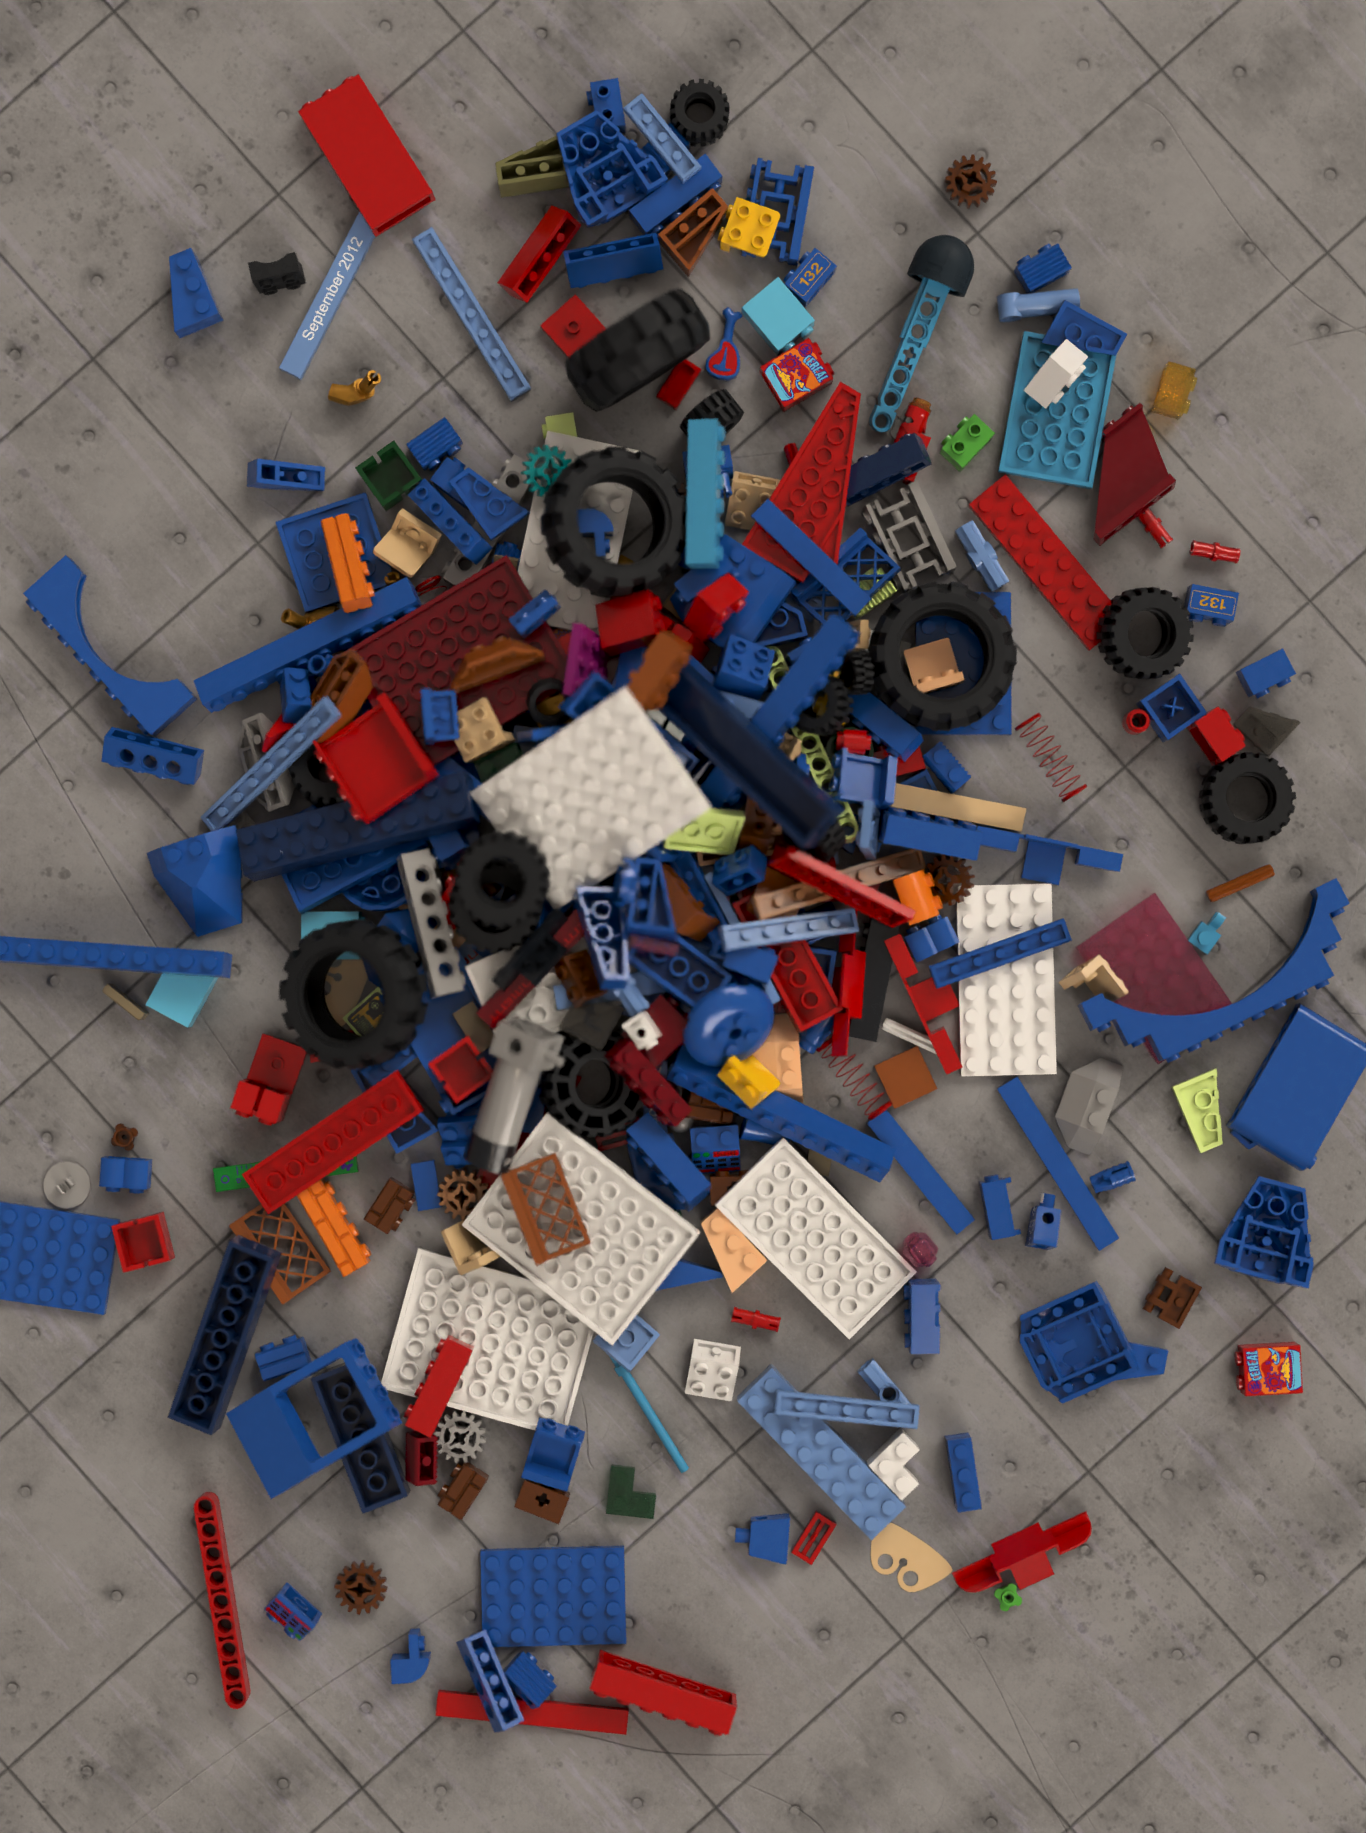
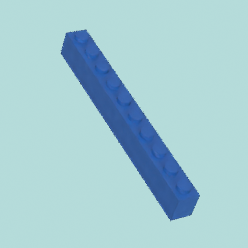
[193,577,422,713]
[699,613,861,809]
[0,936,232,978]
[666,1045,896,1183]

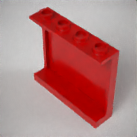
[312,692,439,824]

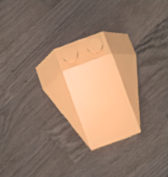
[753,1013,803,1104]

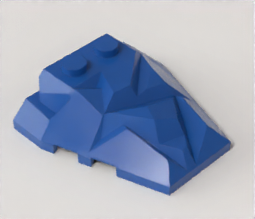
[556,110,668,228]
[1214,1176,1314,1288]

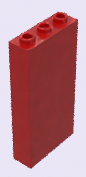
[298,74,436,237]

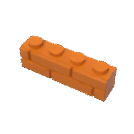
[321,513,375,613]
[297,1178,371,1277]

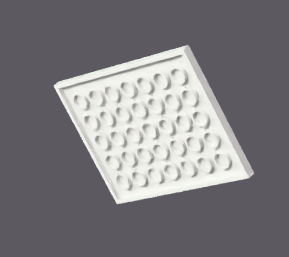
[471,686,712,909]
[462,1112,701,1345]
[381,1248,594,1430]

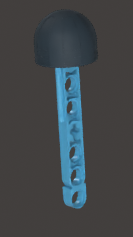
[869,235,974,432]

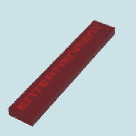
[476,909,584,1030]

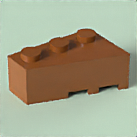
[658,188,728,278]
[618,632,693,711]
[661,862,720,942]

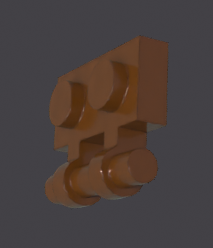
[1142,1267,1202,1329]

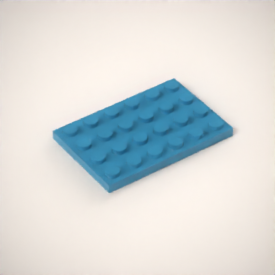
[998,331,1117,489]

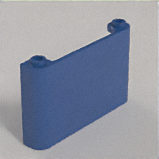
[378,946,498,1115]
[1226,1003,1366,1171]

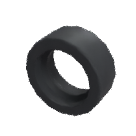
[526,678,569,727]

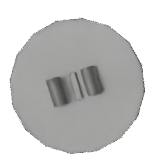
[43,1161,91,1209]

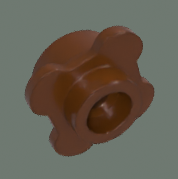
[111,1123,138,1150]

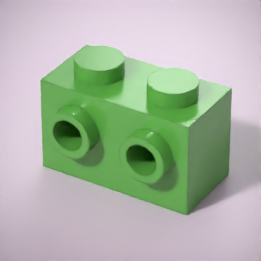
[940,414,995,472]

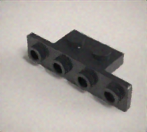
[492,908,568,991]

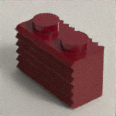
[405,1431,438,1486]

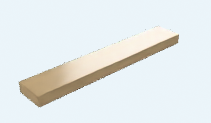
[891,783,1026,832]

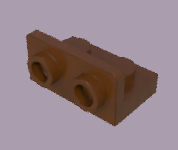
[554,949,608,1008]

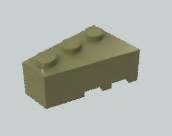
[495,136,569,198]

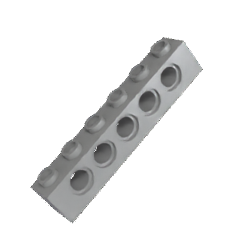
[442,454,537,586]
[396,849,465,999]

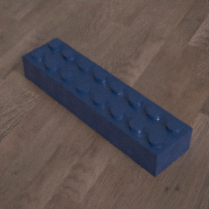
[168,1235,282,1436]

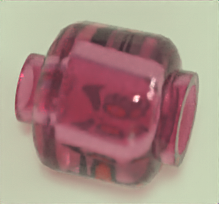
[902,1232,938,1267]

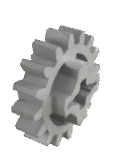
[434,1410,487,1463]

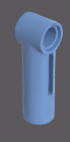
[997,288,1080,322]

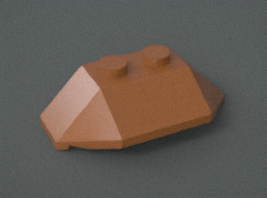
[451,636,546,694]
[310,649,373,743]

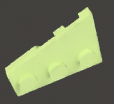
[1171,1068,1223,1153]

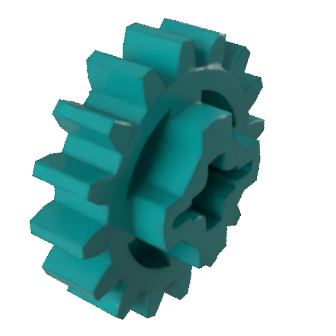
[521,445,572,497]

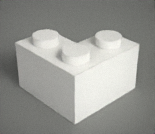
[1024,339,1088,409]
[866,1428,920,1500]

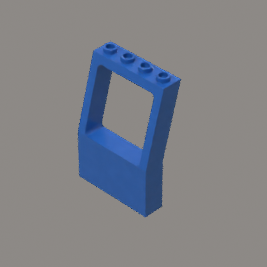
[226,1338,402,1499]

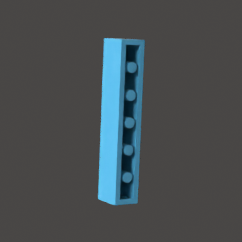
[686,419,725,569]

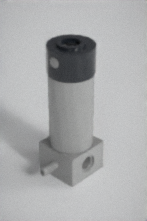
[463,1018,564,1173]

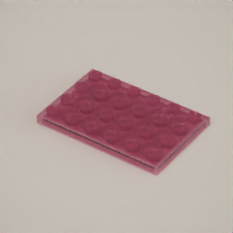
[1076,893,1232,1065]

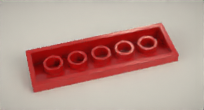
[768,844,916,928]
[731,894,843,1033]

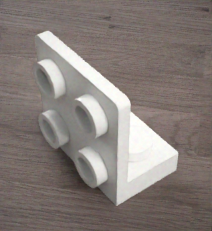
[685,1339,741,1401]

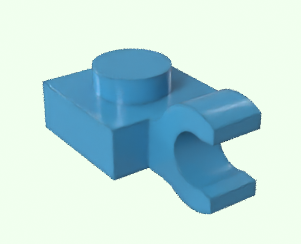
[1187,912,1226,955]

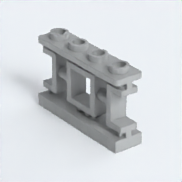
[862,481,957,593]

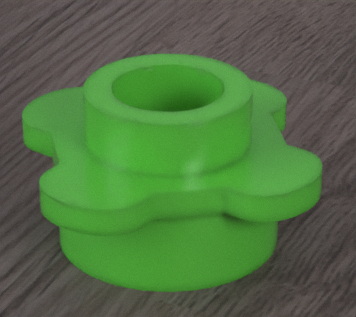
[994,1583,1022,1611]

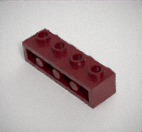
[604,1039,692,1127]

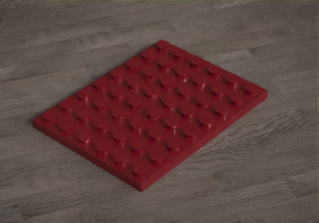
[345,555,568,766]

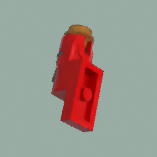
[890,397,931,485]

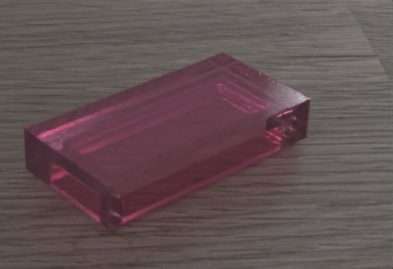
[628,935,679,957]

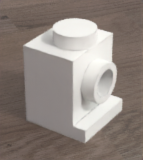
[622,1011,662,1050]

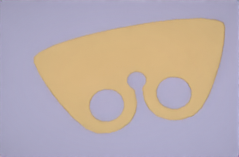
[325,959,368,1027]
[871,1522,952,1592]

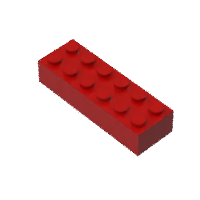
[589,1649,737,1736]

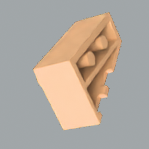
[701,1207,767,1293]

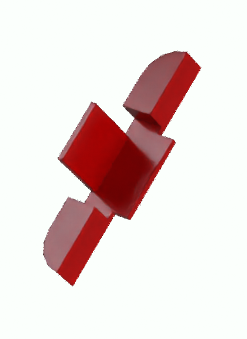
[831,909,866,1057]
[884,934,963,1075]
[952,1511,1092,1593]

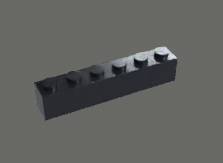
[849,898,901,1042]

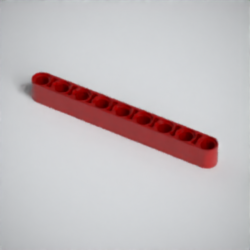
[194,1492,251,1709]

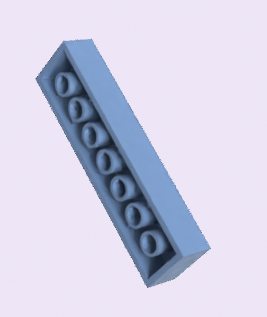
[737,1364,906,1541]

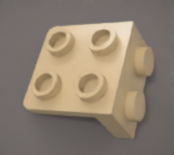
[373,508,442,578]

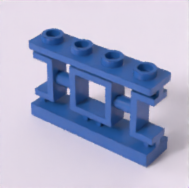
[742,158,814,266]

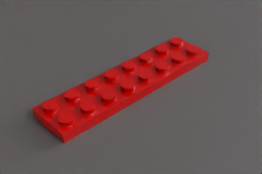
[968,474,1112,651]
[242,1070,424,1214]

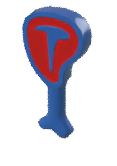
[705,307,742,380]

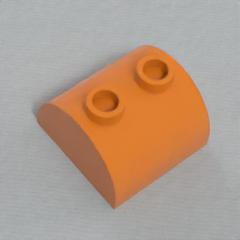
[893,869,943,925]

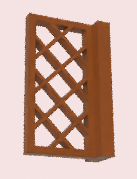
[500,1152,591,1266]
[229,1204,331,1305]

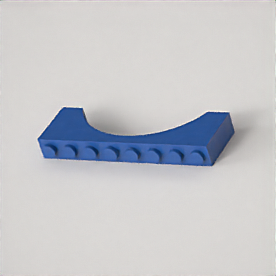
[23,555,197,737]

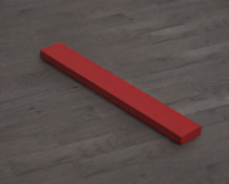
[436,1690,629,1735]

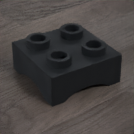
[248,252,306,295]

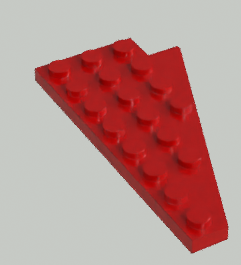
[742,381,861,583]

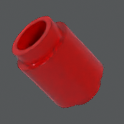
[1122,709,1150,735]
[836,729,871,755]

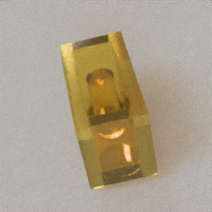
[1151,361,1197,420]

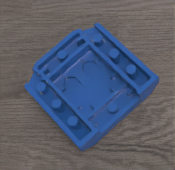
[670,534,796,649]
[1020,1281,1139,1404]

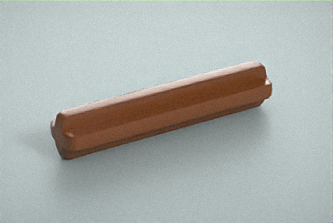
[1206,864,1275,902]

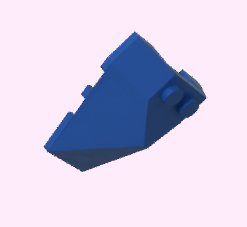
[147,825,243,937]

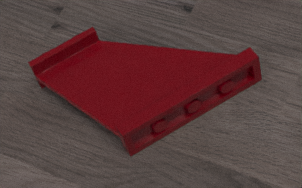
[1094,403,1176,546]

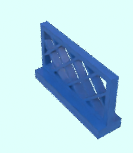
[791,527,901,626]

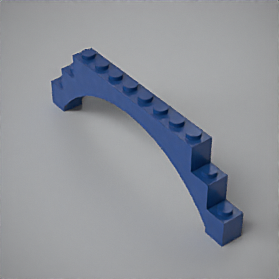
[1078,878,1350,1063]

